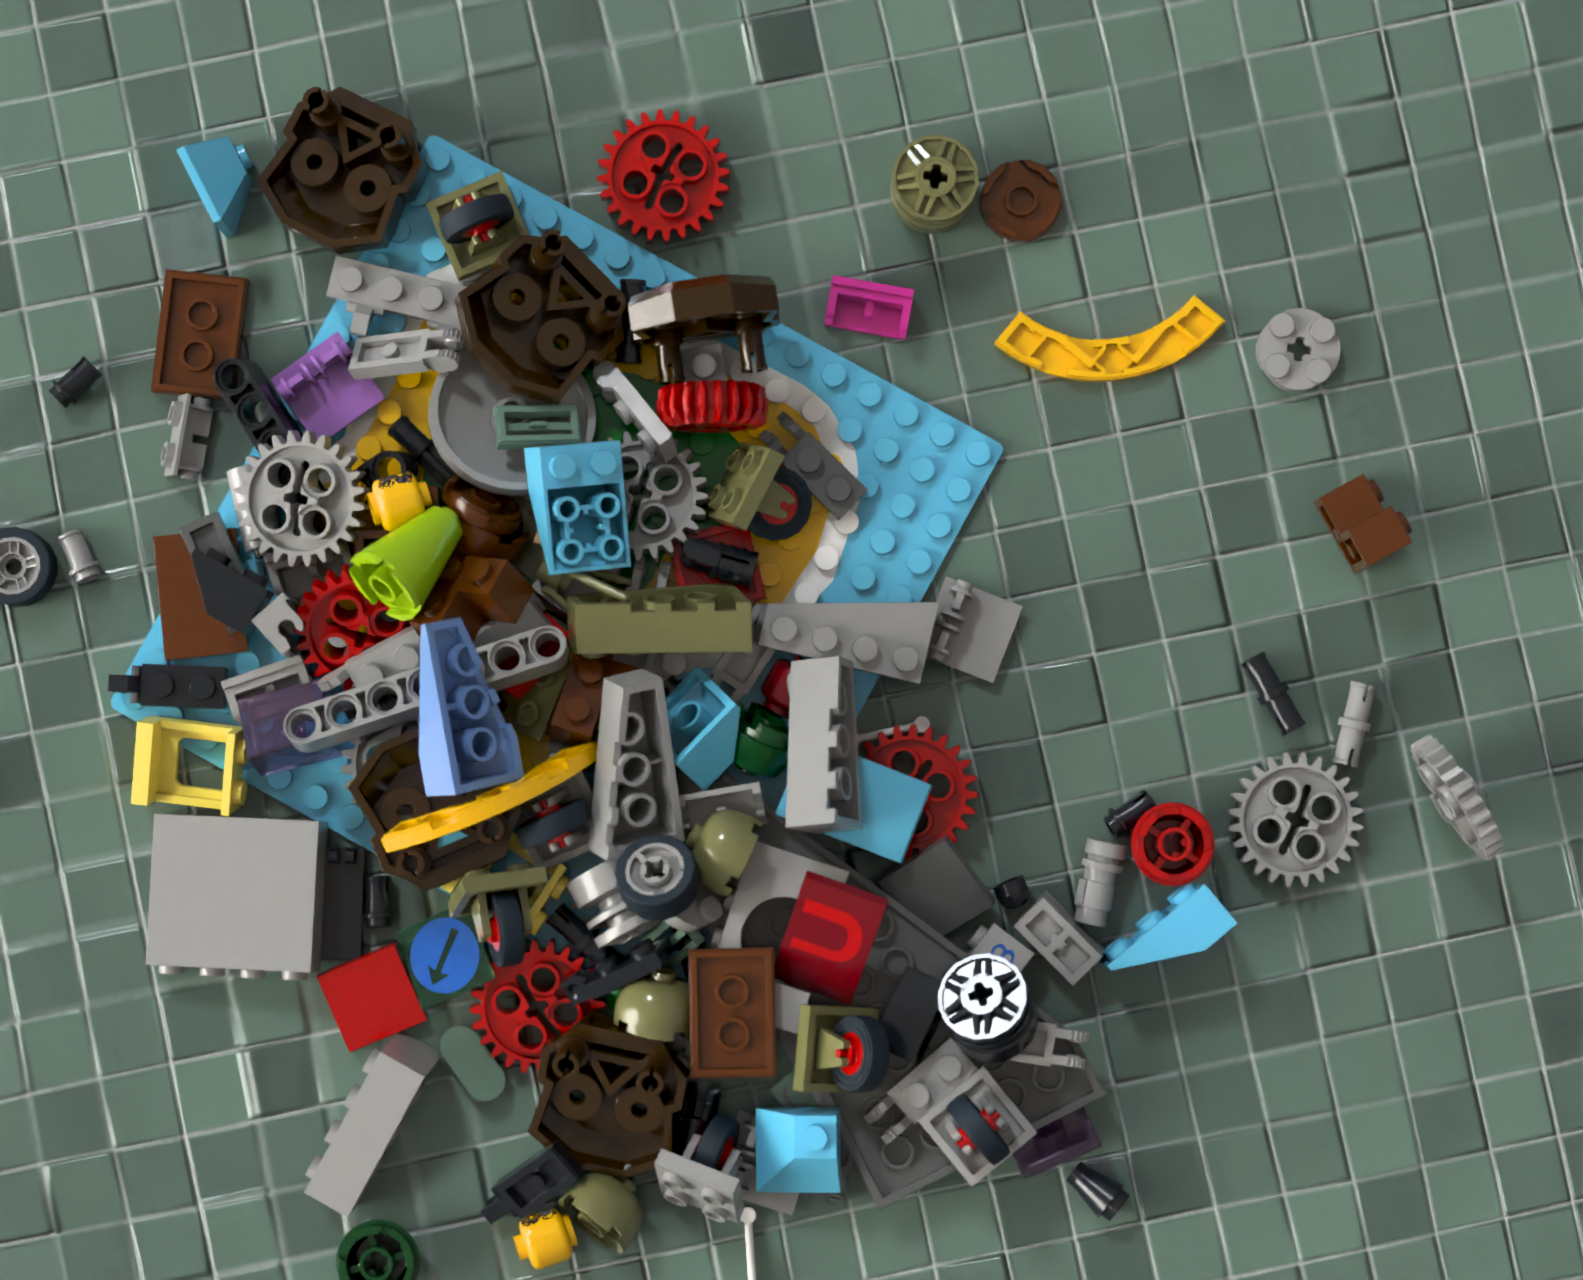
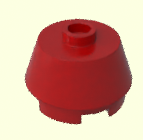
[1131,802,1215,886]

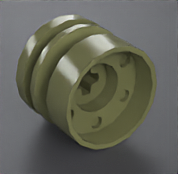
[890,135,979,234]

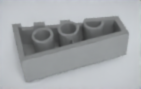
[752,602,939,684]
[785,656,862,834]
[588,668,685,861]
[304,1030,441,1218]

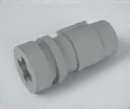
[1074,838,1128,927]

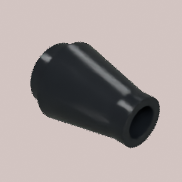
[1066,1161,1130,1222]

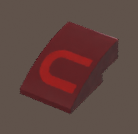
[775,870,889,1005]

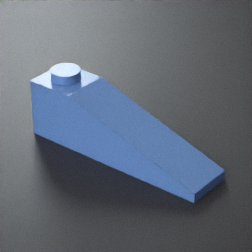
[419,617,524,796]

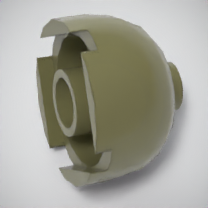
[686,810,763,898]
[613,966,690,1041]
[557,1172,643,1254]

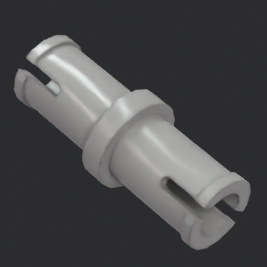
[1332,681,1377,768]

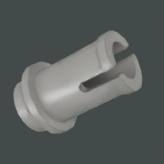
[57,528,101,584]

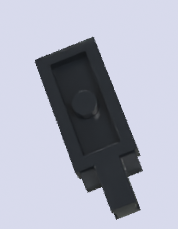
[108,664,228,710]
[560,936,675,1006]
[480,1140,585,1224]

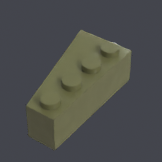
[567,582,752,659]

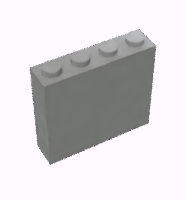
[145,814,328,980]

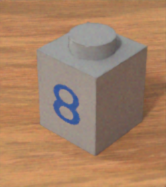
[967,922,1034,972]

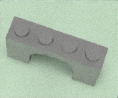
[710,841,850,1034]

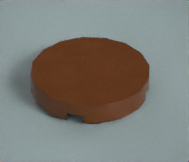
[980,160,1062,242]
[441,475,523,535]

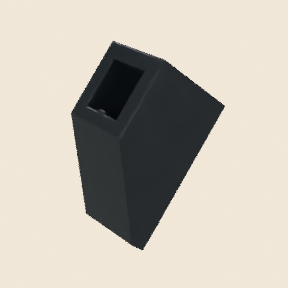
[191,547,275,637]

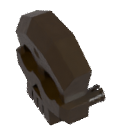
[257,87,429,254]
[455,229,626,404]
[628,274,780,385]
[348,727,522,891]
[528,1010,691,1178]

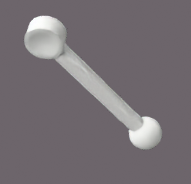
[857,716,930,746]
[740,1206,756,1280]

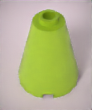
[349,506,463,621]

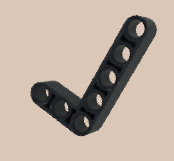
[214,358,418,534]

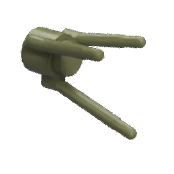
[535,558,632,613]

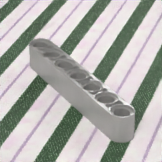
[283,625,570,753]

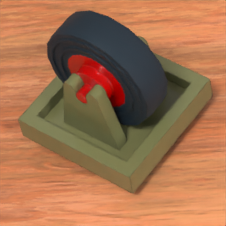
[425,171,529,281]
[706,442,812,541]
[447,863,548,967]
[793,1004,890,1094]

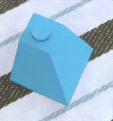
[176,136,254,239]
[665,666,741,791]
[755,1107,841,1193]

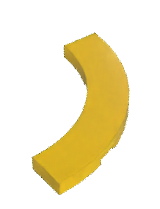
[994,295,1226,382]
[381,741,598,853]

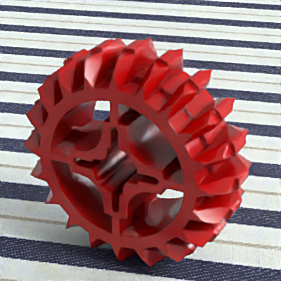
[656,380,768,434]

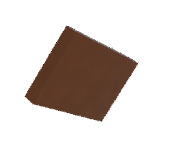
[151,269,250,401]
[153,528,250,661]
[688,947,777,1078]

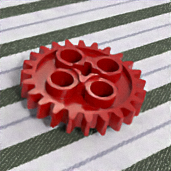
[597,109,730,245]
[294,563,411,691]
[860,724,979,860]
[469,937,606,1073]

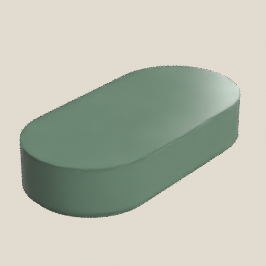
[437,1025,506,1103]

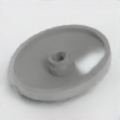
[428,348,596,496]

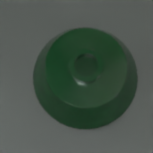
[734,701,789,778]
[336,1220,420,1280]

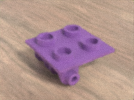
[270,331,386,442]

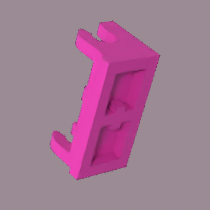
[824,275,914,340]

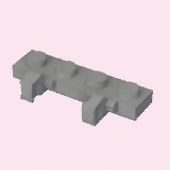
[326,256,466,350]

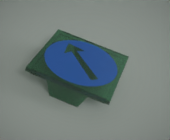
[395,909,496,1010]

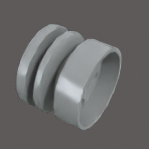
[566,859,663,949]

